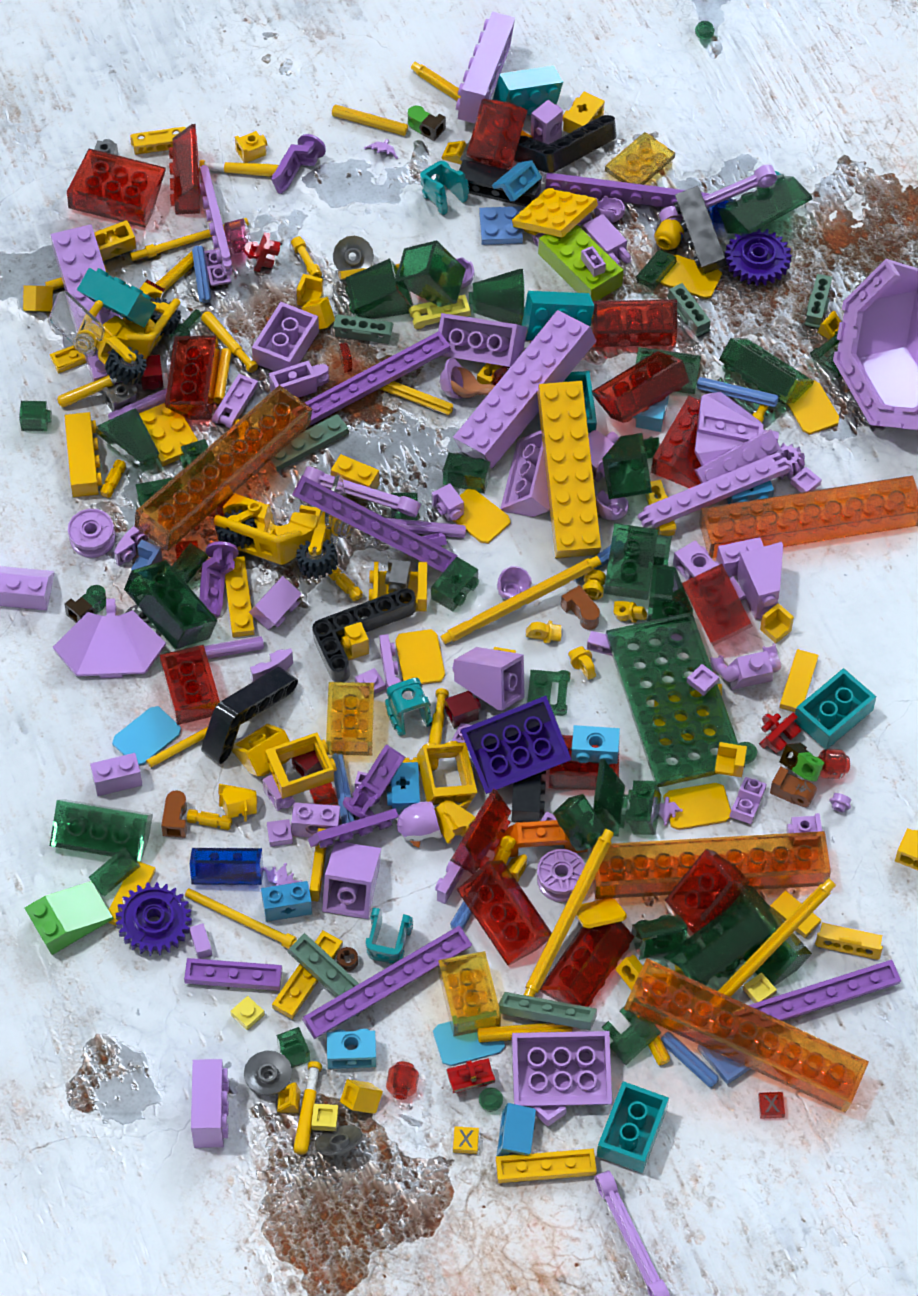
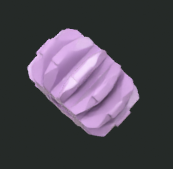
[769,443,805,480]

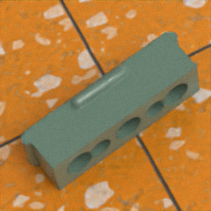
[805,274,832,328]
[667,283,711,337]
[333,314,394,344]

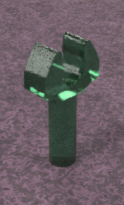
[170,309,202,343]

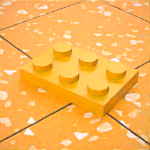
[135,399,201,467]

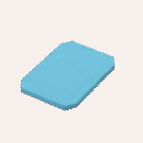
[112,706,181,765]
[433,1012,505,1066]

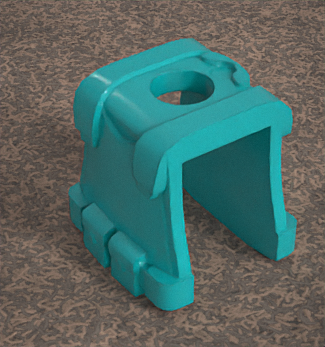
[420,161,469,215]
[385,678,433,736]
[366,908,413,964]

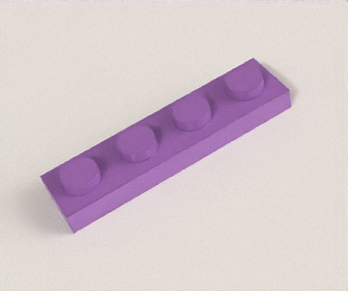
[308,808,399,848]
[184,958,282,991]

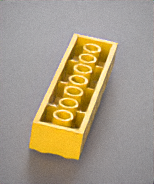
[537,381,601,558]

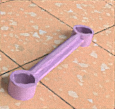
[659,165,777,224]
[303,466,421,517]
[594,1170,670,1296]

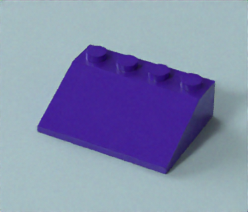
[461,696,572,794]

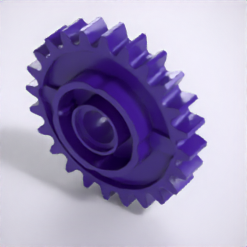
[725,228,792,286]
[116,882,192,956]

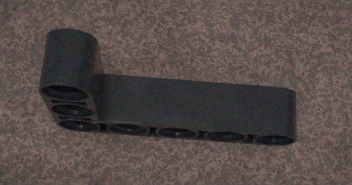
[511,115,617,173]
[312,588,416,683]
[201,667,298,764]

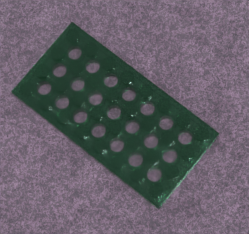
[606,612,745,788]

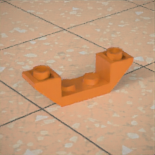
[493,820,588,857]

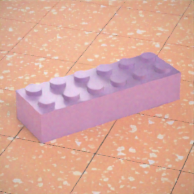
[456,12,515,125]

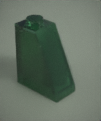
[468,269,525,325]
[95,408,159,467]
[647,565,693,626]

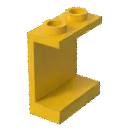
[369,562,427,611]

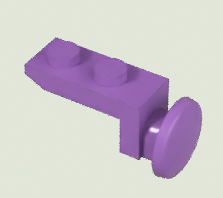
[271,134,326,194]
[198,541,239,617]
[343,744,406,819]

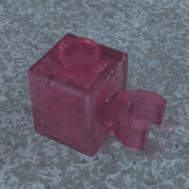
[212,218,251,255]

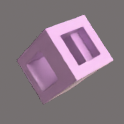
[432,484,464,521]
[262,774,295,811]
[787,813,823,846]

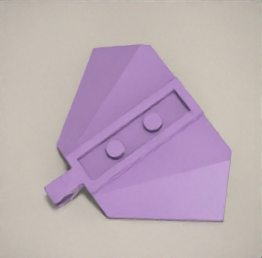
[694,392,779,466]
[53,598,166,678]

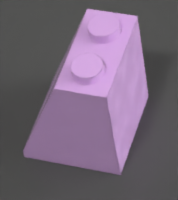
[736,542,783,620]
[452,647,524,711]
[322,841,381,919]

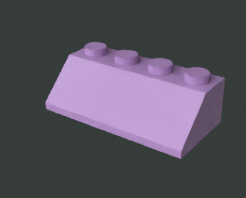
[438,313,527,367]
[500,431,550,517]
[0,566,55,610]

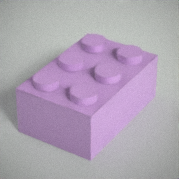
[252,302,319,371]
[191,1059,229,1148]

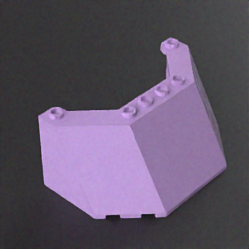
[833,259,918,430]

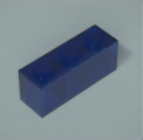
[189,848,264,885]

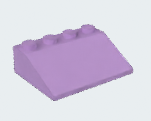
[511,1031,612,1106]

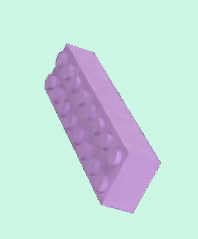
[51,224,122,386]
[453,310,596,468]

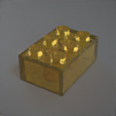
[326,682,375,756]
[438,951,501,1037]

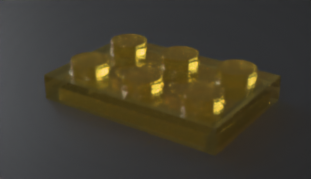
[605,132,675,185]

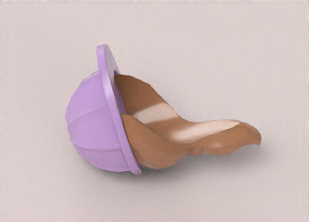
[439,358,495,399]

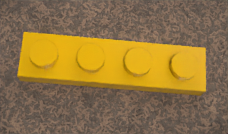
[225,556,255,637]
[272,930,343,1019]
[495,1148,597,1183]

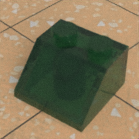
[631,914,688,960]

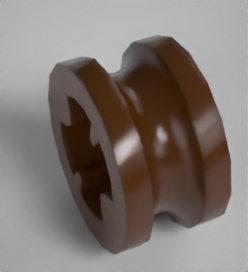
[337,947,358,971]

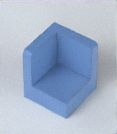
[131,540,162,579]

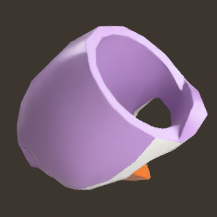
[397,802,444,848]

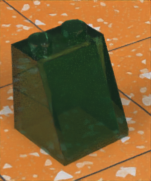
[395,240,466,307]
[345,258,413,319]
[602,433,652,500]

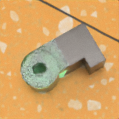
[64,585,106,623]

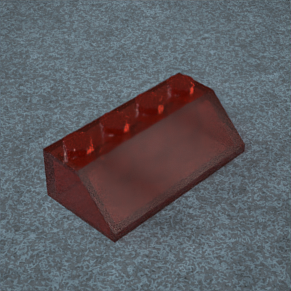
[169,124,200,215]
[591,299,677,348]
[165,336,221,420]
[592,351,689,423]
[456,860,552,965]
[540,921,634,1007]

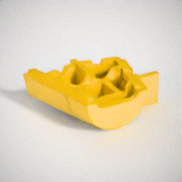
[218,784,257,822]
[434,799,476,844]

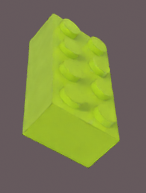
[538,225,624,303]

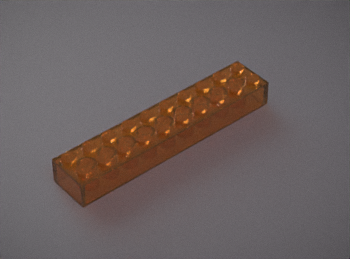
[134,385,312,551]
[699,475,918,558]
[591,831,831,899]
[624,958,869,1113]

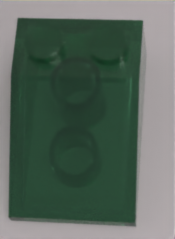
[604,523,658,600]
[591,759,629,837]

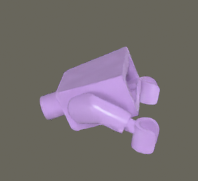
[588,430,620,482]
[710,643,781,690]

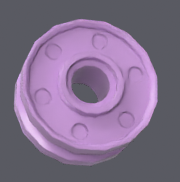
[68,509,116,558]
[537,849,585,902]

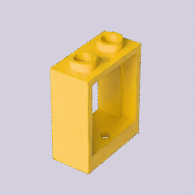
[265,732,337,799]
[416,741,477,805]

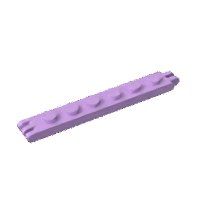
[199,165,232,276]
[637,452,790,528]

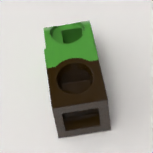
[408,105,446,141]
[779,742,824,781]

